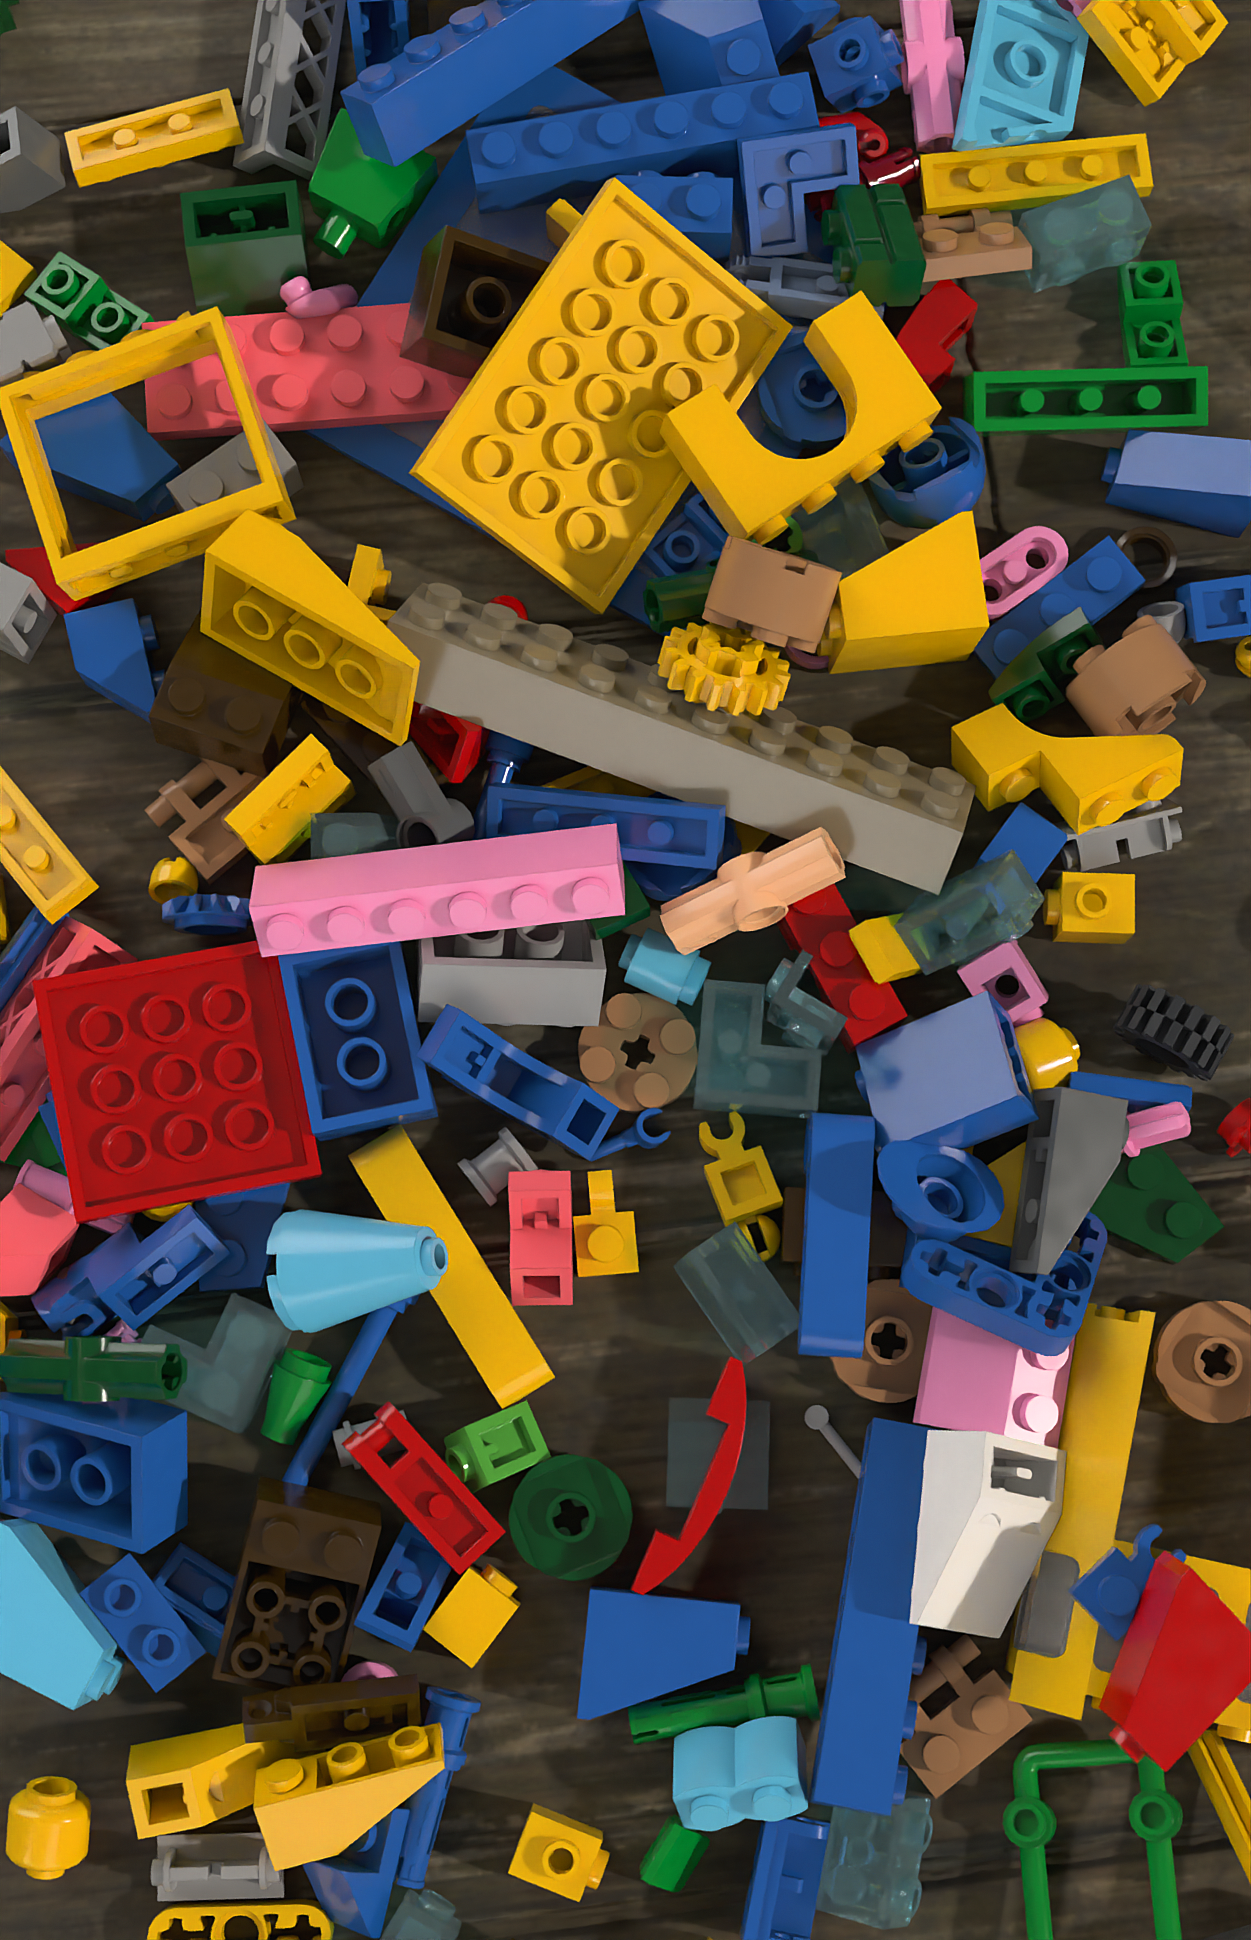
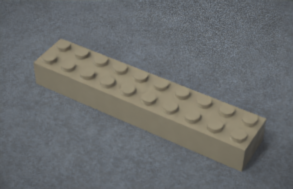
[387,582,976,895]

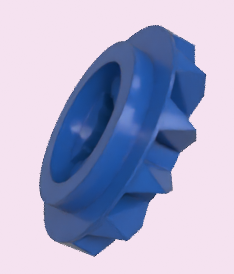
[162,893,253,936]

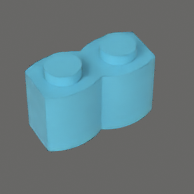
[673,1716,808,1831]

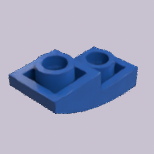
[640,492,729,578]

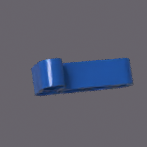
[798,1112,875,1359]

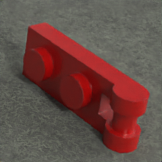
[342,1401,506,1575]

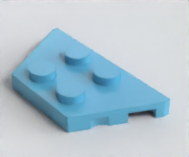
[952,0,1089,152]

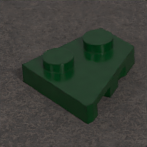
[1089,1144,1224,1265]

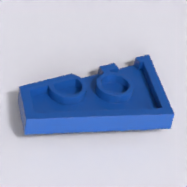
[195,1183,290,1292]

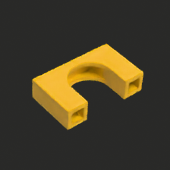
[659,290,942,545]

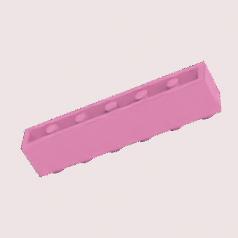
[249,823,625,957]

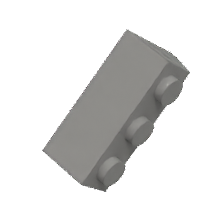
[415,920,606,1027]

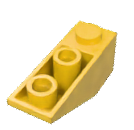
[254,1722,445,1871]
[126,1723,326,1840]

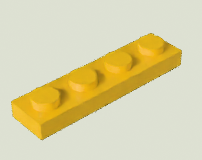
[919,133,1153,217]

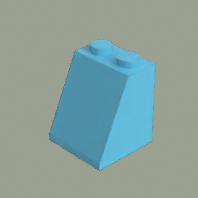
[0,1518,127,1710]

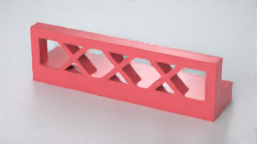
[0,916,138,1162]

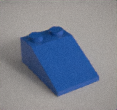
[0,1392,188,1554]

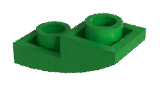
[24,251,155,351]
[1117,260,1189,368]

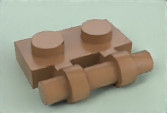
[913,207,1032,282]
[144,757,265,885]
[900,1633,1033,1799]

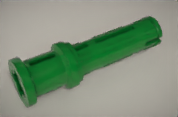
[628,1663,821,1745]

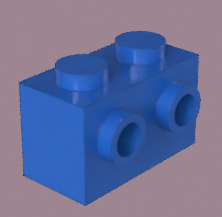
[616,170,733,263]

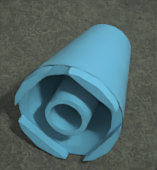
[266,1209,448,1333]

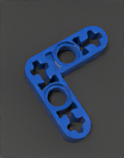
[901,1212,1107,1357]

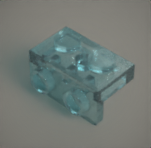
[762,950,848,1056]
[815,1795,933,1929]

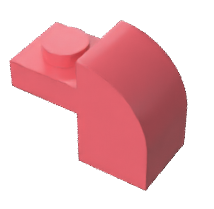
[508,1169,573,1306]

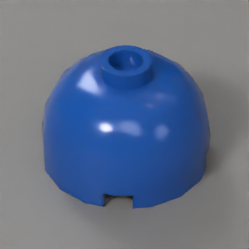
[868,417,986,529]

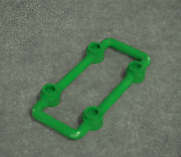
[1002,1739,1183,1940]

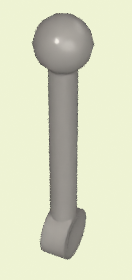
[805,1405,861,1479]

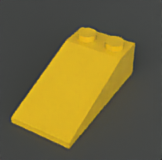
[200,508,420,747]

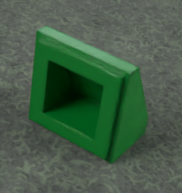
[639,1814,710,1893]

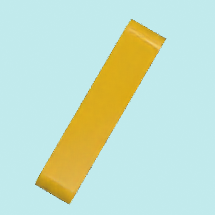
[348,1124,555,1410]

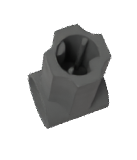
[368,741,475,849]

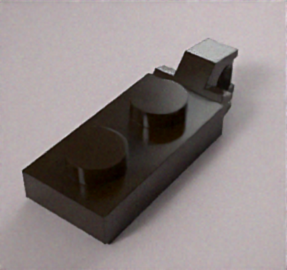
[242,1674,421,1752]

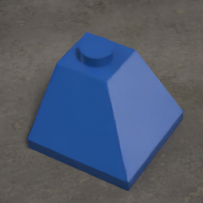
[638,0,780,96]

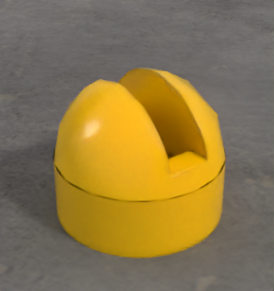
[149,856,199,904]
[732,1214,781,1263]

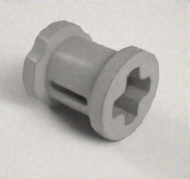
[458,1127,538,1207]

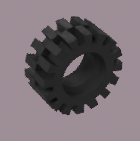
[1113,984,1234,1081]

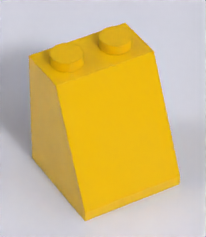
[816,511,989,674]

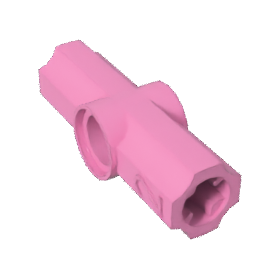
[899,0,965,154]

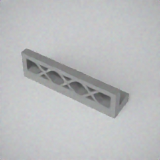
[233,0,346,181]

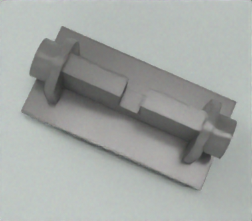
[1053,797,1182,872]
[151,1832,284,1901]

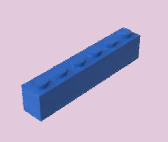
[340,0,644,167]
[465,72,819,215]
[808,1417,938,1817]

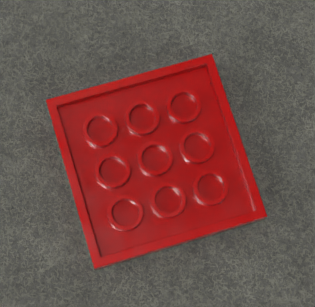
[32,941,322,1224]

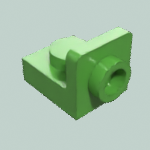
[444,1400,551,1493]

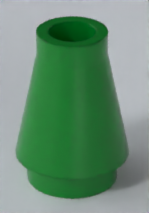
[260,1348,332,1445]

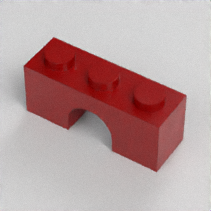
[776,883,908,1054]

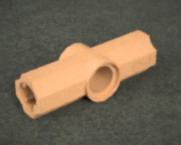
[660,827,846,955]

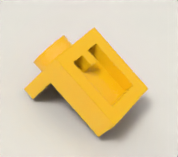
[347,544,397,627]

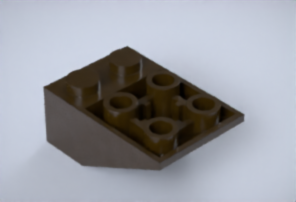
[212,1476,382,1691]

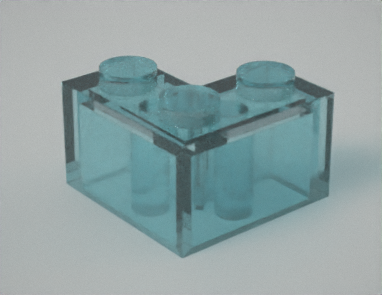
[693,979,822,1119]
[141,1292,292,1433]

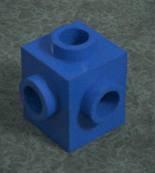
[808,15,904,114]

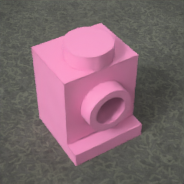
[957,933,1049,1028]

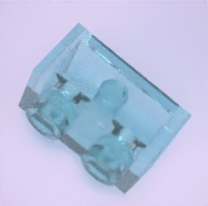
[1018,175,1152,293]
[893,849,1045,975]

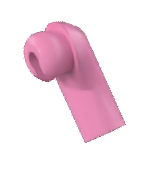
[280,276,358,319]

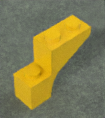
[951,703,1184,835]

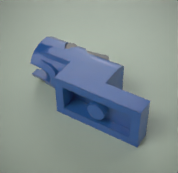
[31,1205,231,1340]

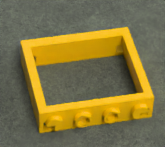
[0,306,296,601]

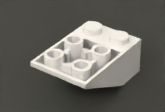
[909,1430,1067,1638]

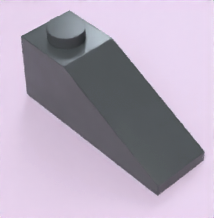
[0,106,66,213]
[1009,1087,1129,1275]

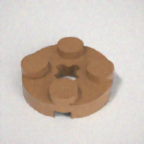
[578,993,698,1114]
[829,1279,933,1403]
[1151,1301,1251,1423]

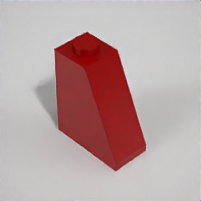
[1099,1551,1251,1772]

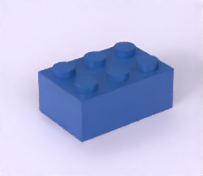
[278,941,438,1142]

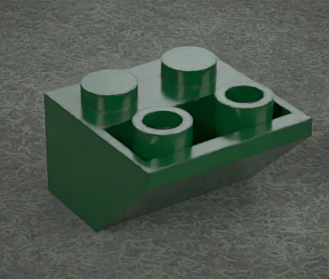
[180,180,312,317]

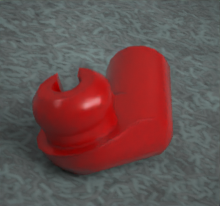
[818,112,889,163]

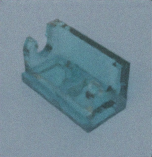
[791,477,889,581]
[673,1221,799,1366]

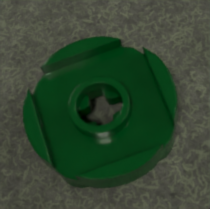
[509,1454,633,1581]

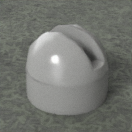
[1137,601,1186,644]

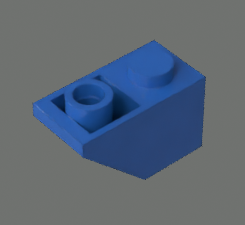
[63,598,166,723]

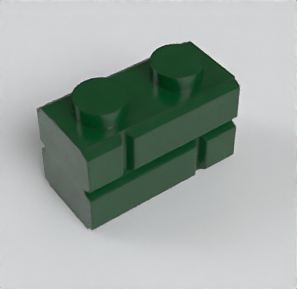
[821,183,927,307]

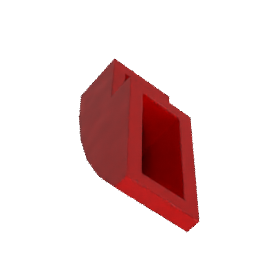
[896,279,978,395]

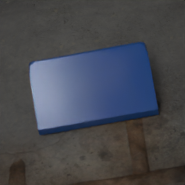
[152,1542,235,1657]

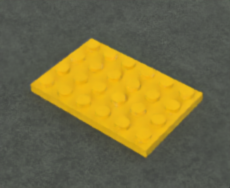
[409,177,793,614]

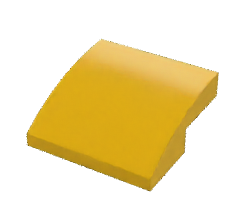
[1076,0,1229,107]
[224,734,356,865]

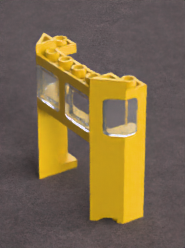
[1005,1303,1251,1743]

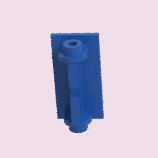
[79,1553,207,1693]

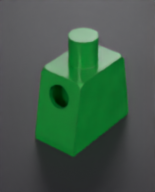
[308,107,439,259]

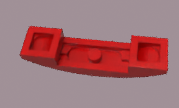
[631,1356,746,1595]

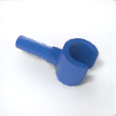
[590,1108,671,1162]

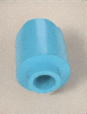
[618,927,712,1006]

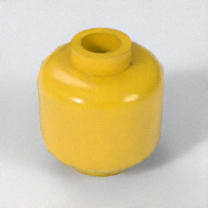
[1014,1017,1080,1093]
[6,1776,91,1880]

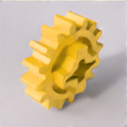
[657,622,791,716]

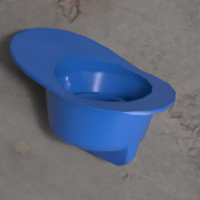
[877,1140,1005,1242]

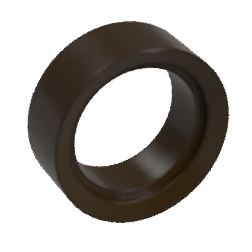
[1116,526,1177,595]

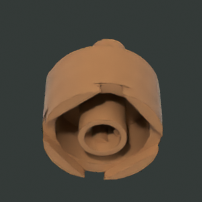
[702,535,842,653]
[1065,615,1206,737]

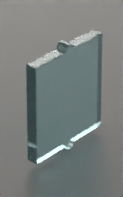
[666,1398,770,1514]

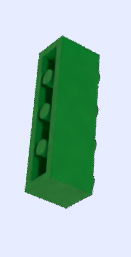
[962,366,1208,437]

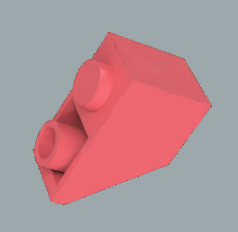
[0,1183,79,1296]

